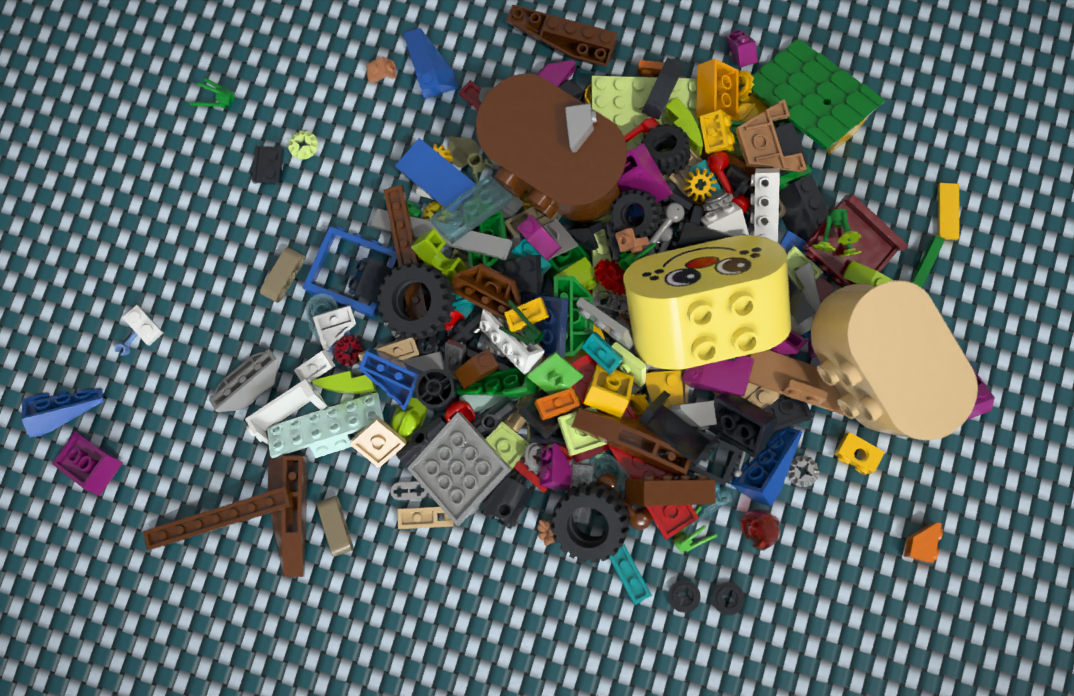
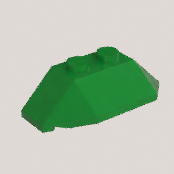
[463,199,507,268]
[553,276,593,356]

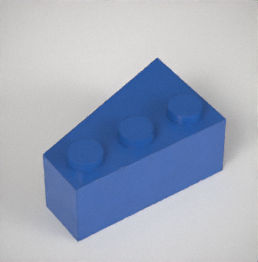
[358,347,423,411]

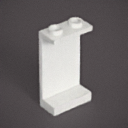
[245,379,328,445]

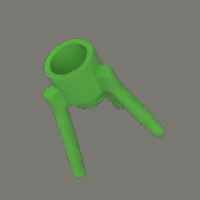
[672,506,717,553]

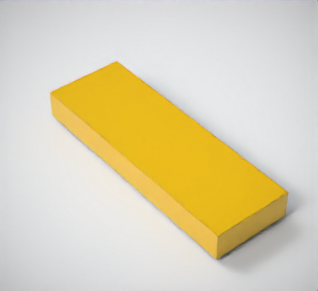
[938,183,959,240]

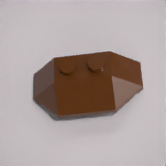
[452,263,522,321]

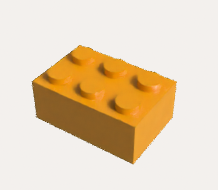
[696,58,739,121]

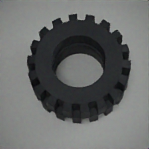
[641,124,691,177]
[609,190,663,239]

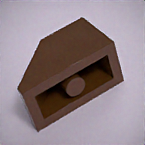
[454,349,498,389]

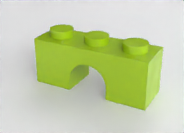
[411,228,468,284]

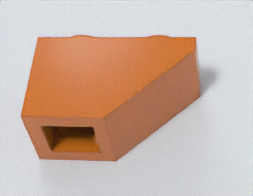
[904,522,943,563]

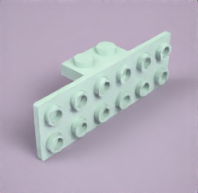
[267,392,384,458]

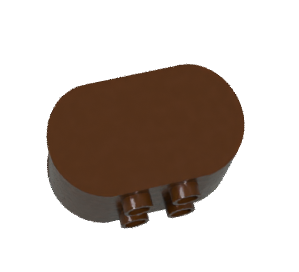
[476,74,627,222]

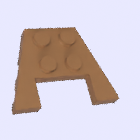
[735,99,807,172]

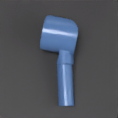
[114,331,138,356]

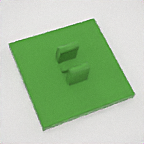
[527,352,584,395]

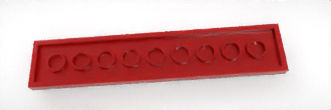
[571,353,699,540]

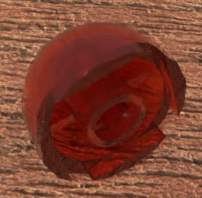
[741,509,780,551]

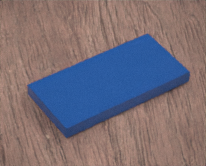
[395,138,477,215]

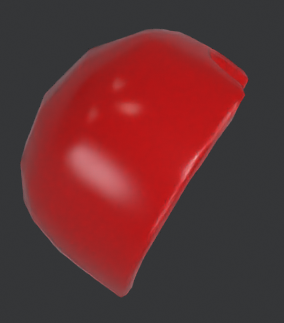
[444,400,475,423]

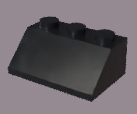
[779,175,830,241]
[707,393,778,458]

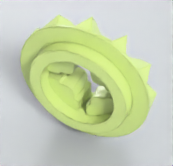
[288,130,318,159]

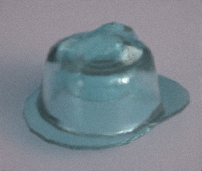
[307,293,338,338]
[589,453,630,495]

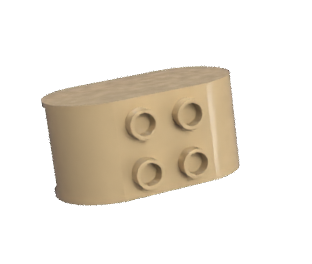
[811,281,978,440]

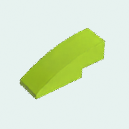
[665,97,703,156]
[312,371,377,394]

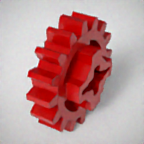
[593,259,626,296]

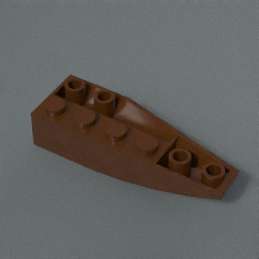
[507,4,618,68]
[571,408,691,476]
[267,456,308,577]

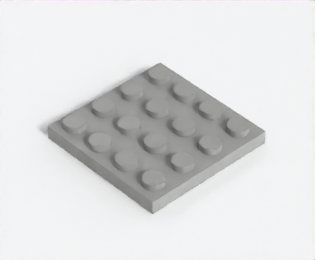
[407,412,512,526]

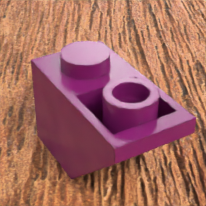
[725,30,758,68]
[540,443,572,491]

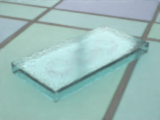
[429,175,513,244]

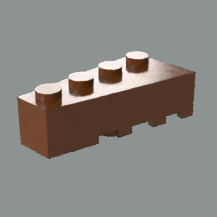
[625,475,715,506]

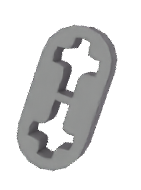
[390,481,428,501]

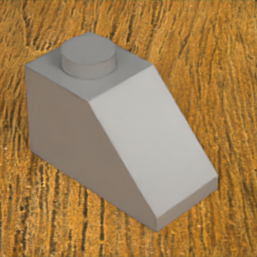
[565,104,597,153]
[670,401,716,430]

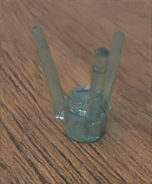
[690,486,732,526]

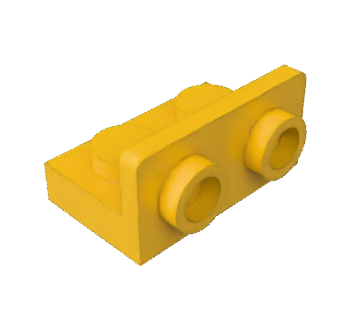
[699,110,735,155]

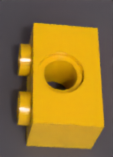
[834,432,885,475]

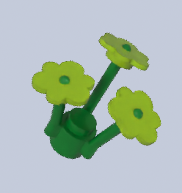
[812,209,862,257]

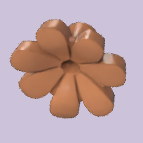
[537,520,555,546]

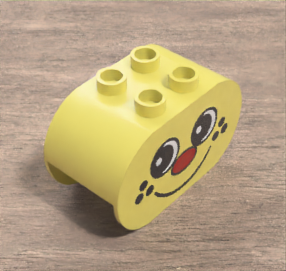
[623,235,791,369]

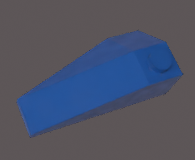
[403,28,459,99]
[21,388,104,438]
[730,428,802,507]

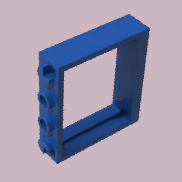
[302,226,399,319]

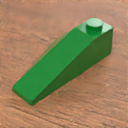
[456,367,539,398]

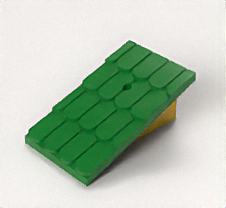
[742,39,886,155]

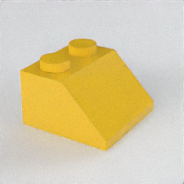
[584,363,634,418]

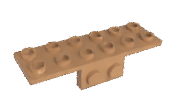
[748,350,846,416]

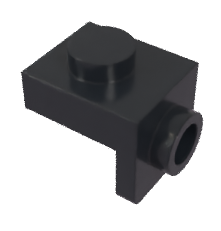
[726,164,751,198]

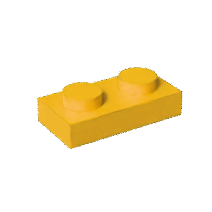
[505,297,549,332]

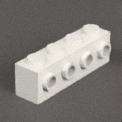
[751,168,780,243]
[479,309,544,374]

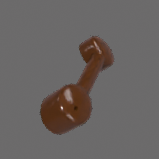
[596,472,652,530]

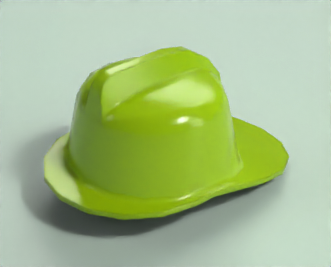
[390,397,427,442]

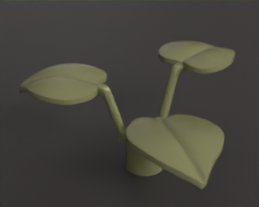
[448,136,496,215]

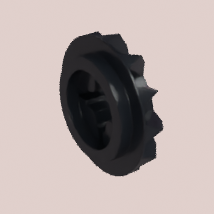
[668,580,701,613]
[712,582,745,615]

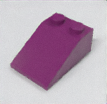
[682,356,754,397]
[52,431,123,496]

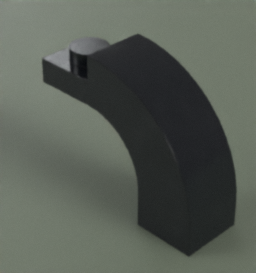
[642,57,684,120]

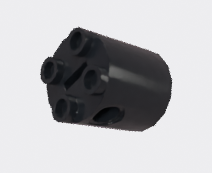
[415,369,458,413]
[480,472,534,529]

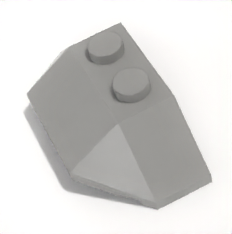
[209,349,278,412]

